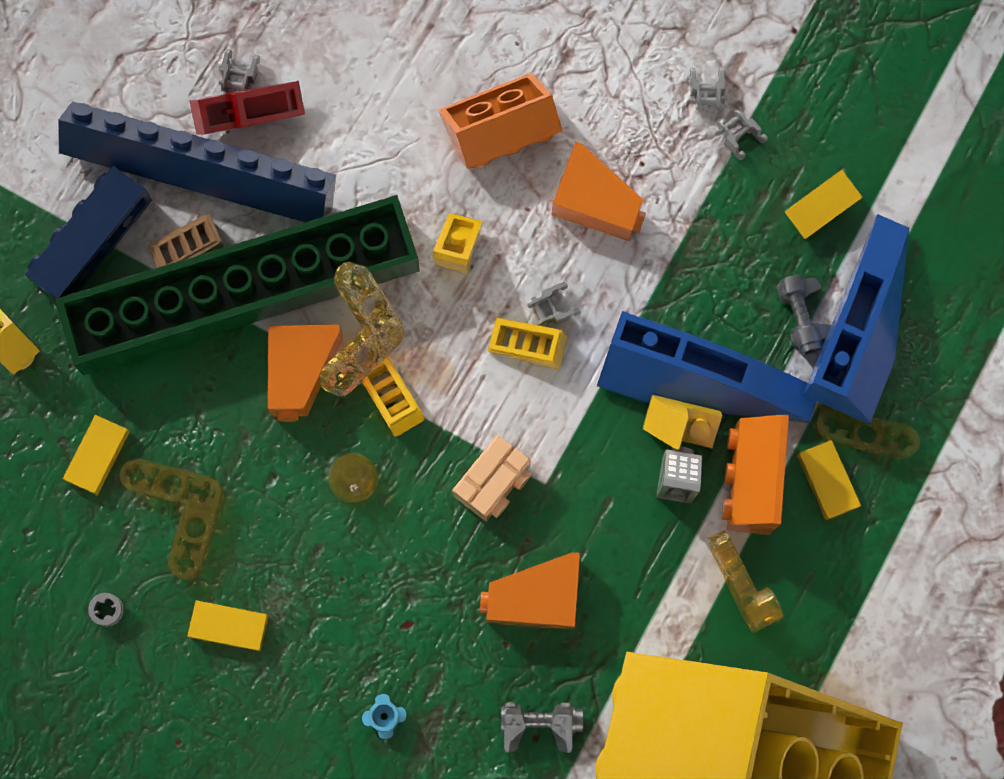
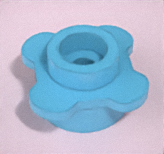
[362,694,406,739]

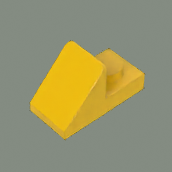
[432,213,483,274]
[643,395,722,450]

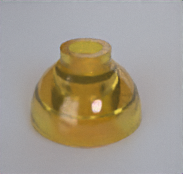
[328,453,378,502]

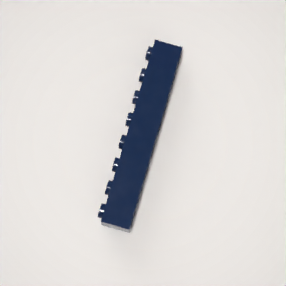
[58,101,336,223]

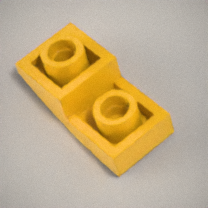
[785,170,862,239]

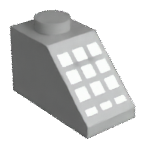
[656,447,702,504]

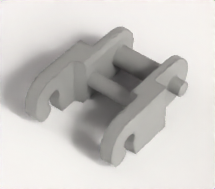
[219,49,260,92]
[690,67,725,110]
[717,110,768,160]
[527,282,581,327]

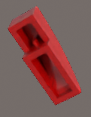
[189,81,305,135]

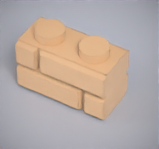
[452,435,532,521]

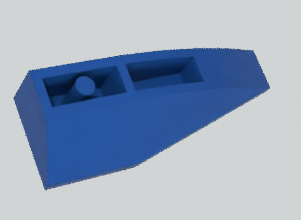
[803,214,909,424]
[597,311,817,423]

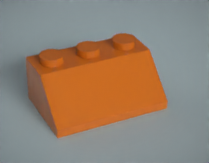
[438,73,563,169]
[721,415,789,535]

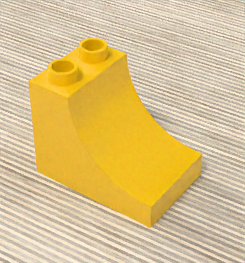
[595,652,903,779]

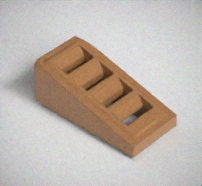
[148,214,224,268]

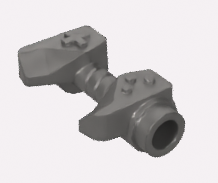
[776,275,831,355]
[501,702,583,753]

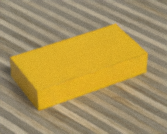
[63,415,130,496]
[797,440,861,521]
[187,601,269,652]

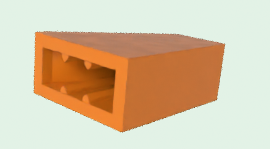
[552,142,646,241]
[268,324,343,422]
[480,552,580,630]

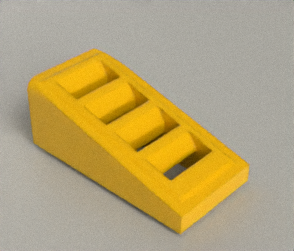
[488,317,568,369]
[357,356,425,437]

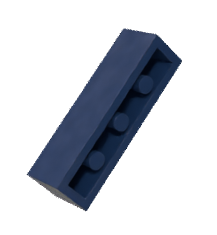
[25,166,153,300]

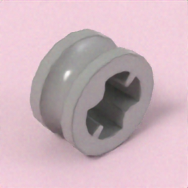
[88,593,124,627]

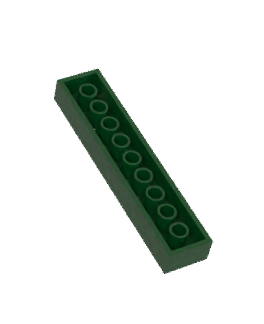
[55,195,420,375]

